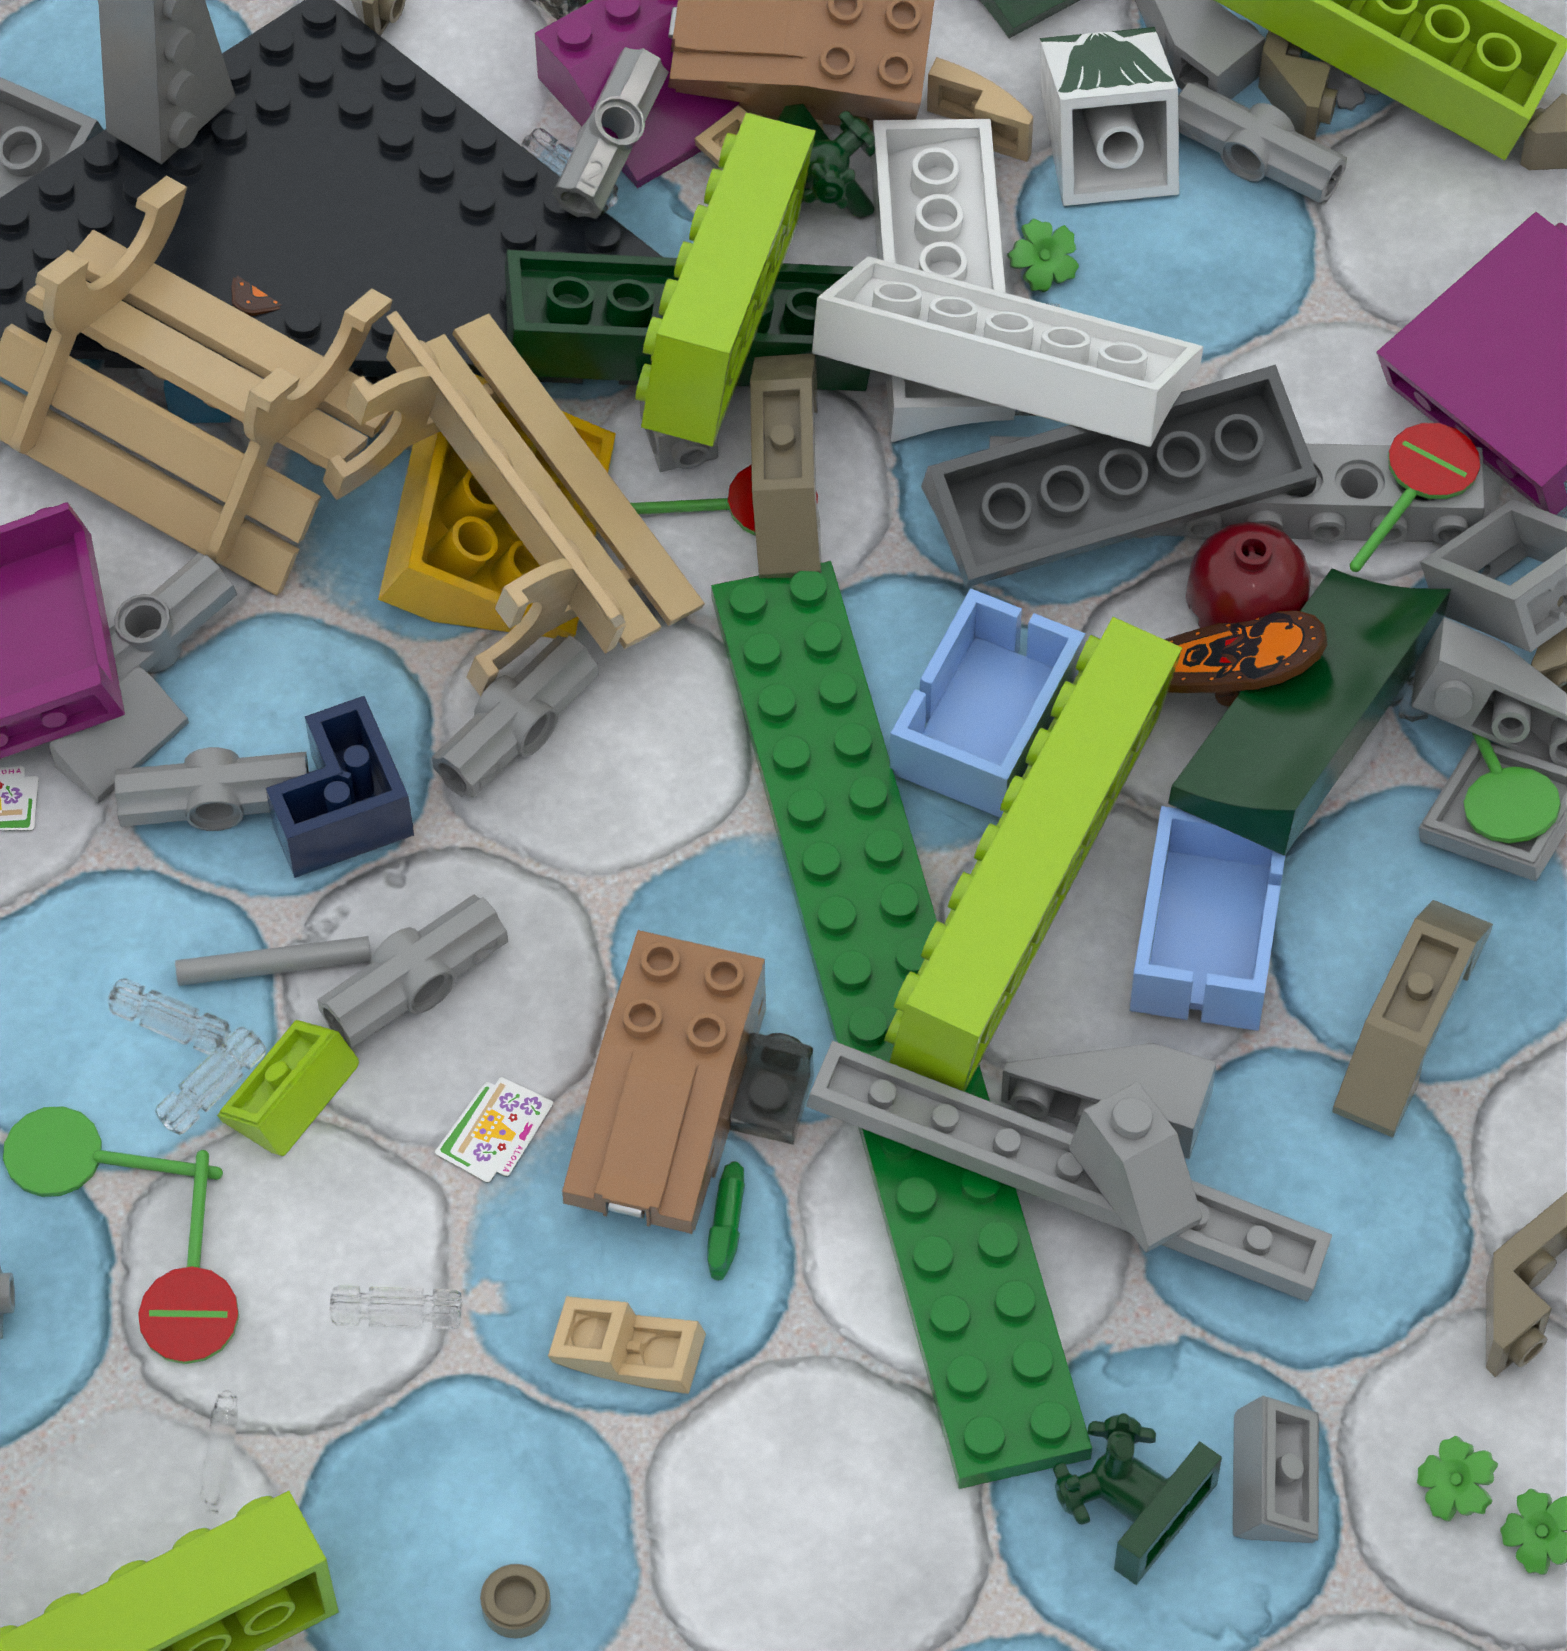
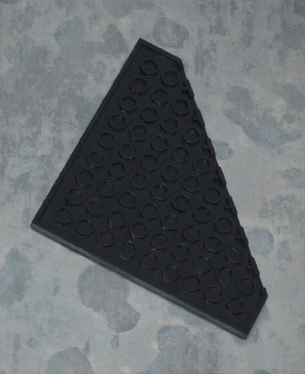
[0,0,663,385]

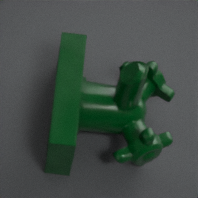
[777,103,875,218]
[1053,1413,1222,1585]

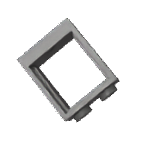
[1420,498,1567,652]

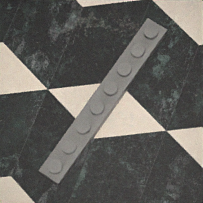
[806,1041,1332,1302]

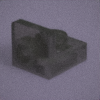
[729,1033,814,1145]

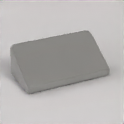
[49,665,189,803]
[1233,1396,1319,1543]

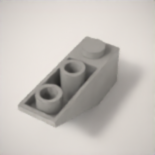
[1135,0,1265,99]
[1411,617,1567,768]
[1001,1043,1217,1159]

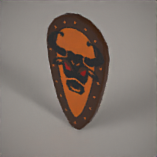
[1164,610,1328,707]

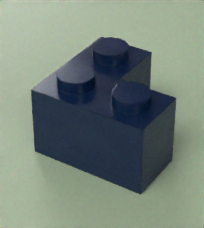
[266,696,414,878]

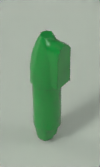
[707,1161,745,1281]

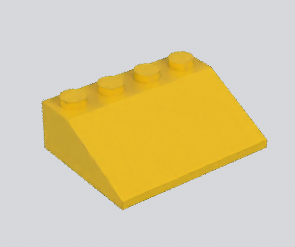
[378,374,616,638]

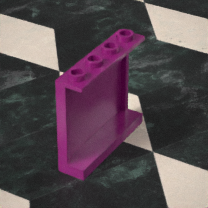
[1376,211,1567,515]
[0,502,125,759]

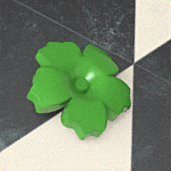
[1007,219,1079,292]
[1417,1436,1498,1522]
[1500,1489,1567,1575]

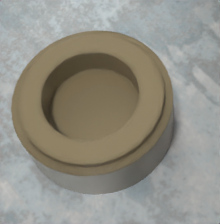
[480,1564,551,1638]

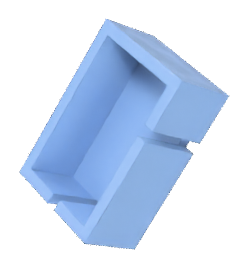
[890,588,1086,818]
[1130,806,1285,1031]

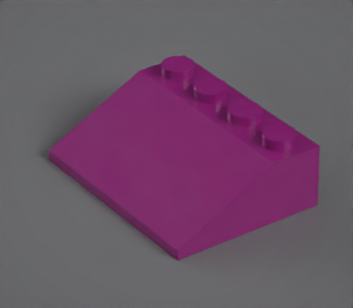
[534,0,749,188]

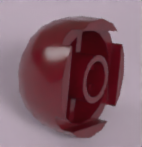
[1186,521,1311,628]

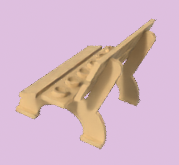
[0,176,394,596]
[323,311,705,697]

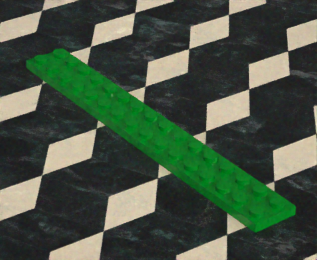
[711,561,1092,1489]

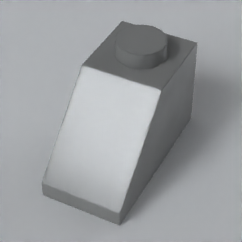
[1069,1081,1202,1253]

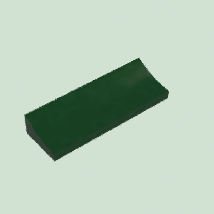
[504,250,870,391]
[1168,568,1451,856]

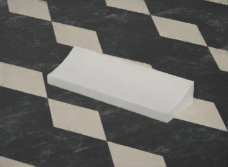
[870,119,1015,443]
[812,256,1203,447]

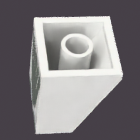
[1040,27,1179,206]

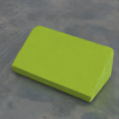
[217,1020,359,1156]

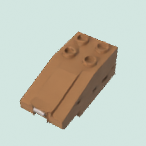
[668,0,935,131]
[562,930,766,1234]

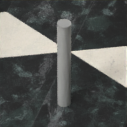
[175,936,371,986]

